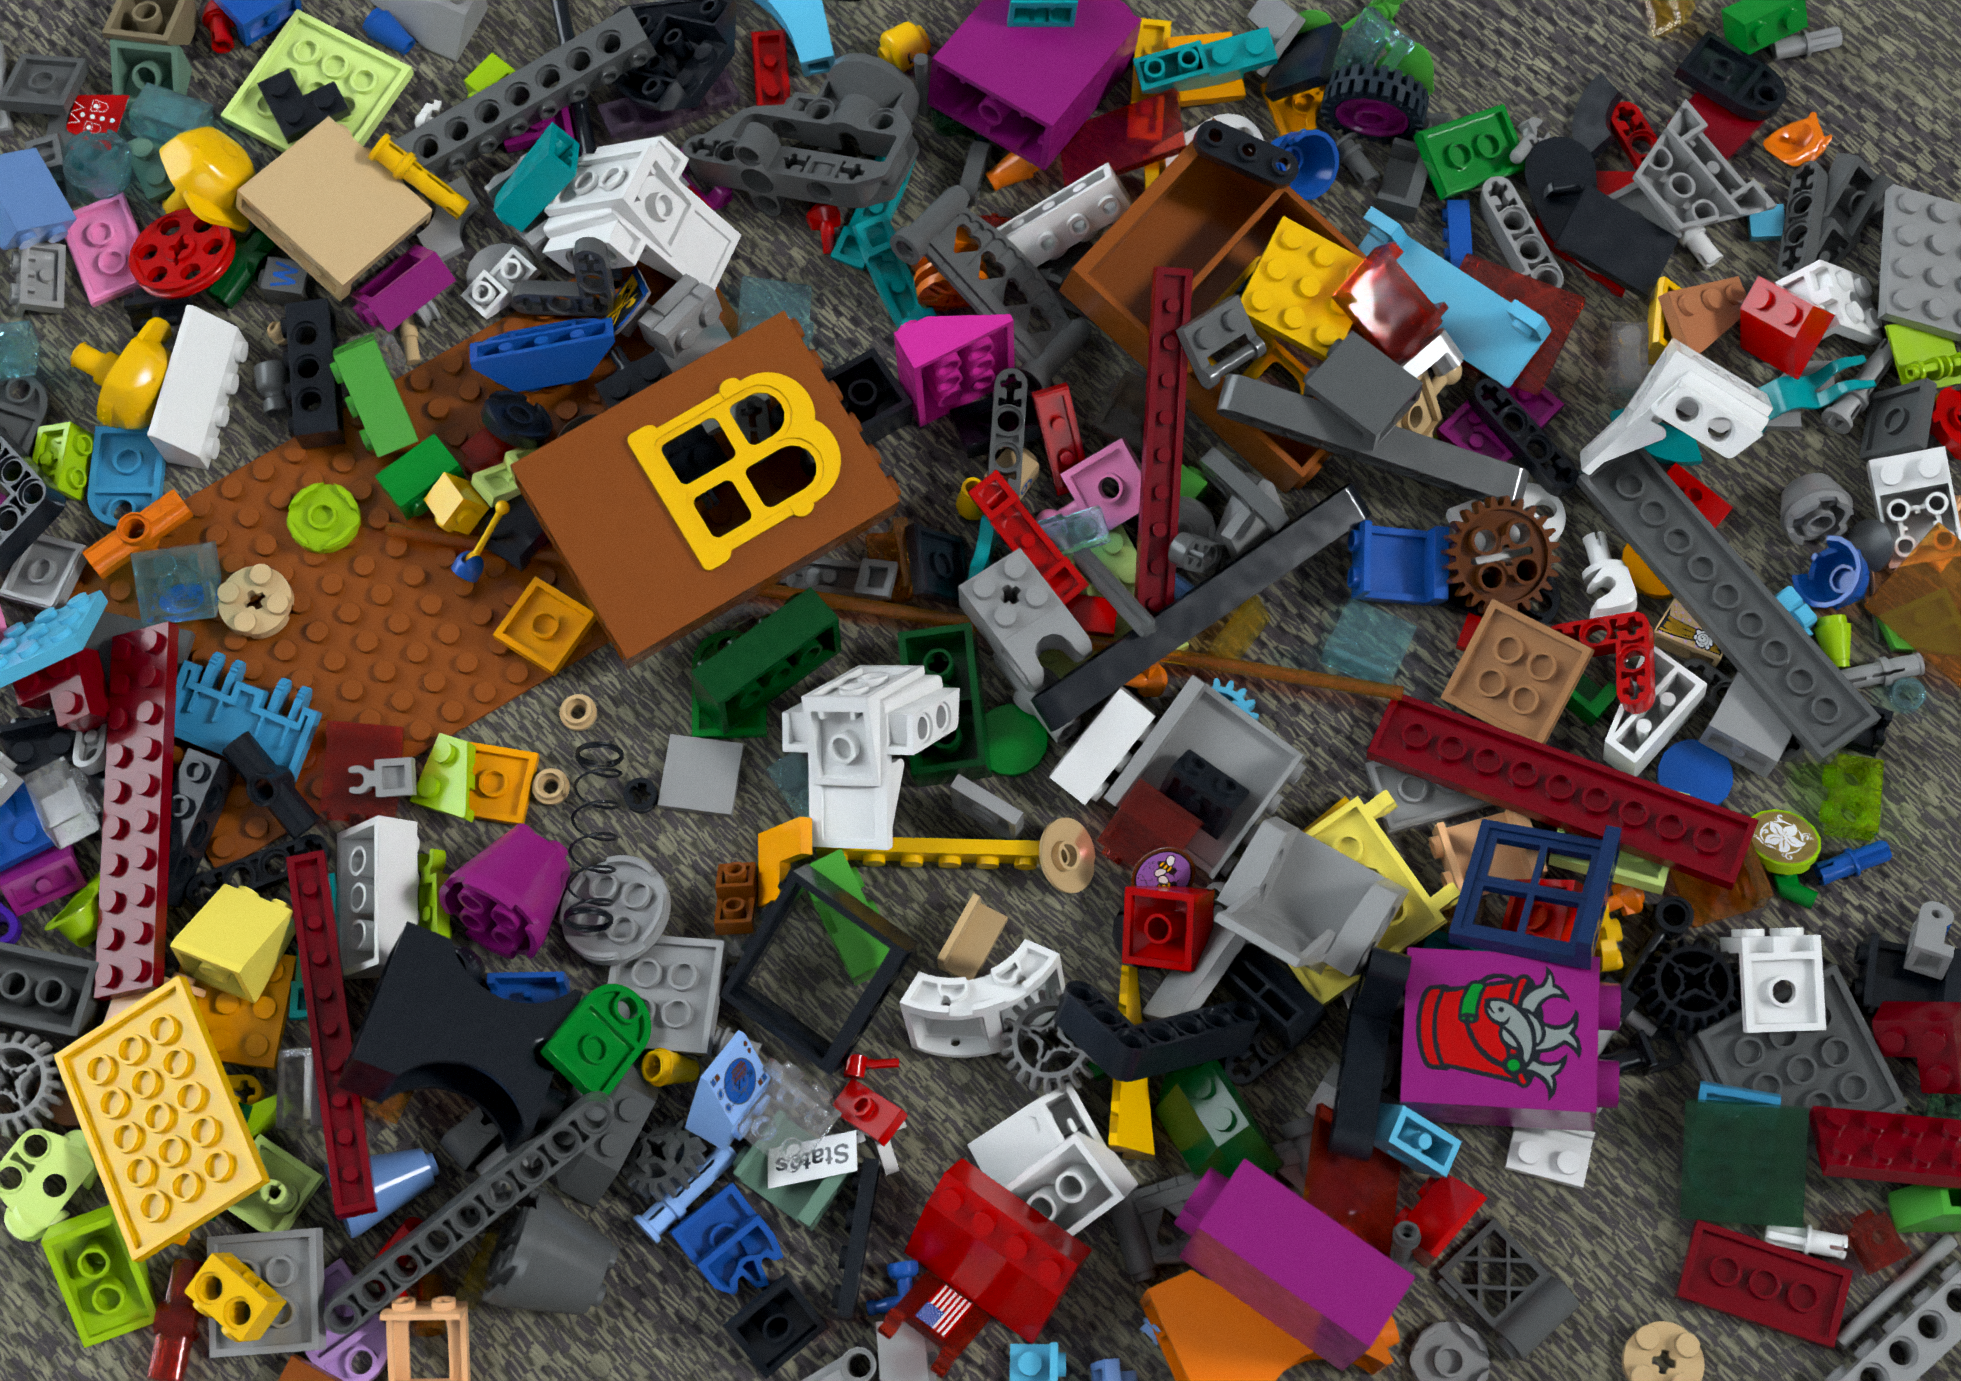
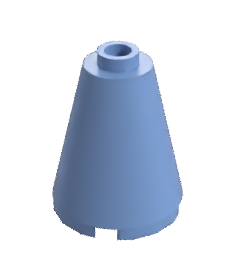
[324,1148,439,1238]

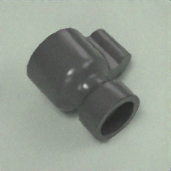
[253,360,310,419]

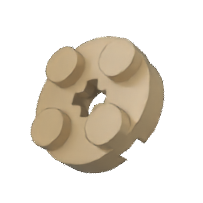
[217,564,295,639]
[1622,1321,1705,1381]

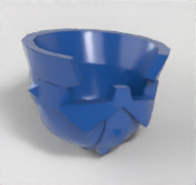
[1271,128,1339,201]
[1792,535,1870,611]

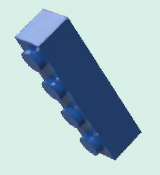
[1441,200,1474,278]

